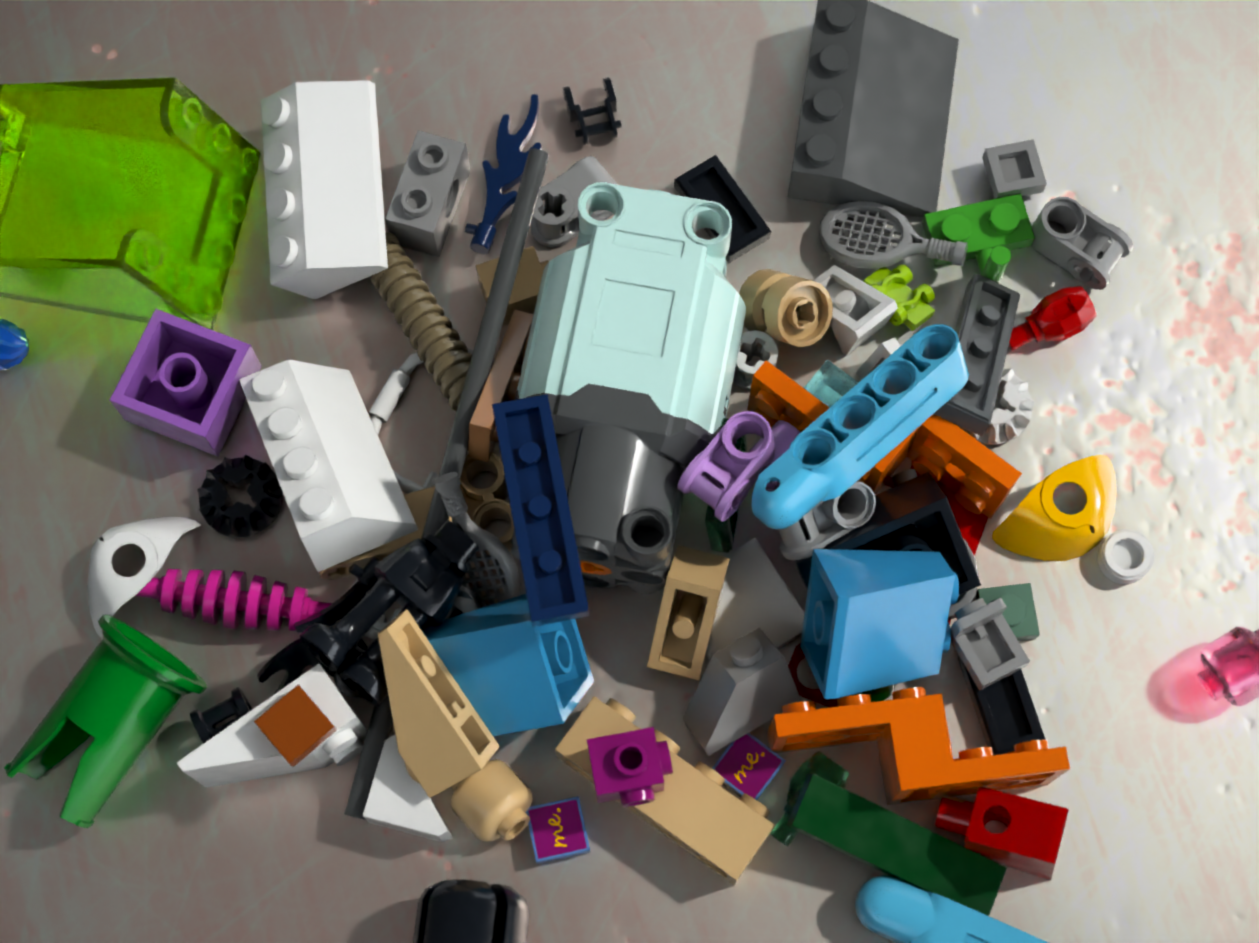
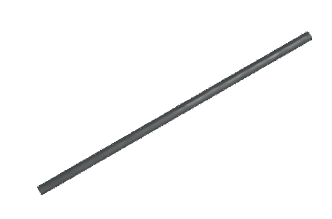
[344,148,549,820]

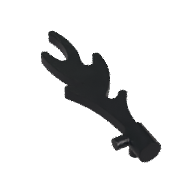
[257,556,381,696]

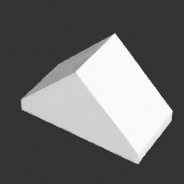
[362,735,453,843]

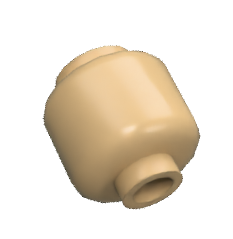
[451,759,532,842]

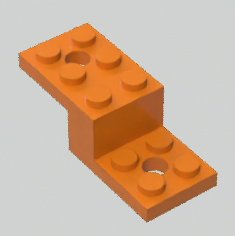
[747,360,1022,519]
[767,687,1070,805]

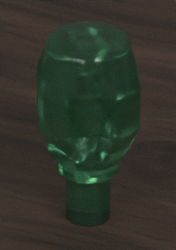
[770,751,849,847]

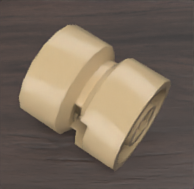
[739,269,833,347]

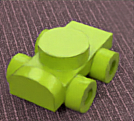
[863,264,935,331]

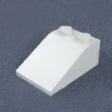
[176,663,368,788]

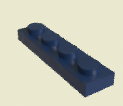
[492,394,590,627]

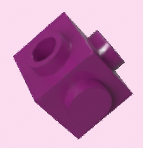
[587,727,673,807]

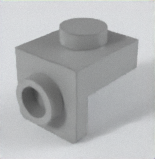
[950,598,1030,690]

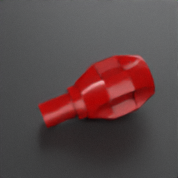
[1009,286,1097,351]

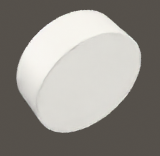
[1097,529,1154,584]

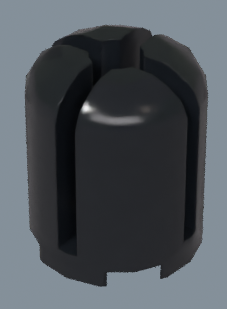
[413,879,530,943]

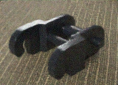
[563,77,622,145]

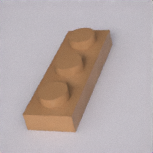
[468,310,534,462]

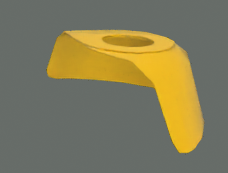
[992,455,1117,561]

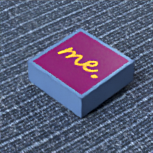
[712,733,786,800]
[526,796,590,864]

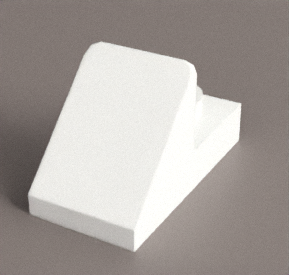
[813,265,898,356]

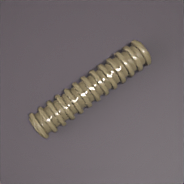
[369,232,472,411]

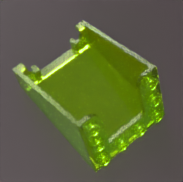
[0,77,261,330]

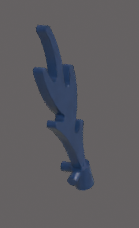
[465,94,542,255]

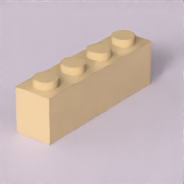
[555,696,775,885]

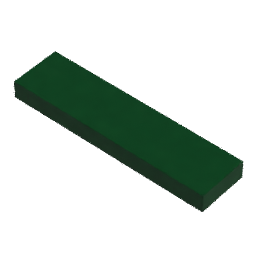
[786,774,1007,916]

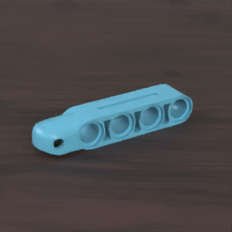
[751,324,969,530]
[855,875,1048,943]

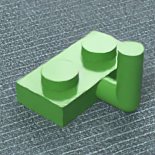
[922,193,1035,283]

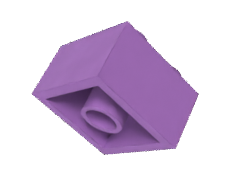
[110,309,262,457]

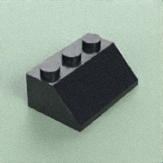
[793,472,981,595]

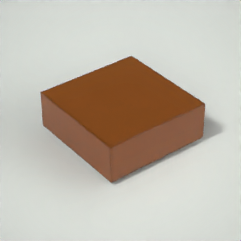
[254,684,337,767]

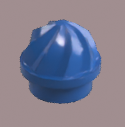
[0,319,29,370]

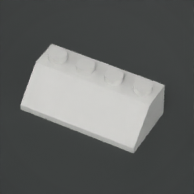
[261,80,388,300]
[239,359,418,572]

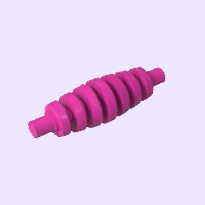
[135,569,333,631]

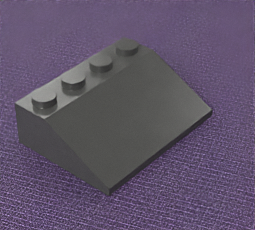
[787,0,959,217]

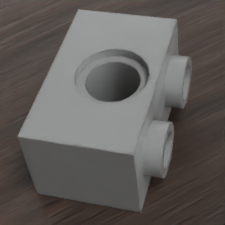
[385,130,471,257]

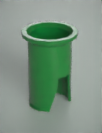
[4,615,208,828]

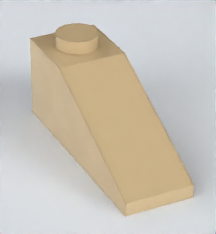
[378,610,500,798]

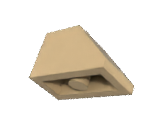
[647,545,730,681]

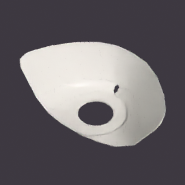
[87,516,201,638]

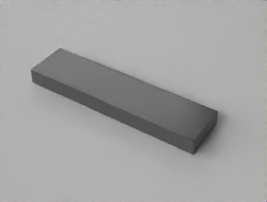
[934,273,1020,436]

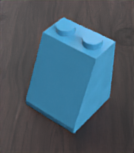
[800,549,959,699]
[422,594,594,736]

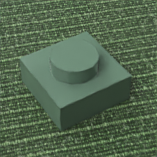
[975,583,1040,641]

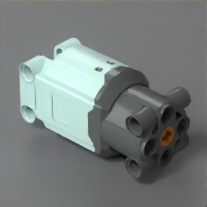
[511,182,746,594]

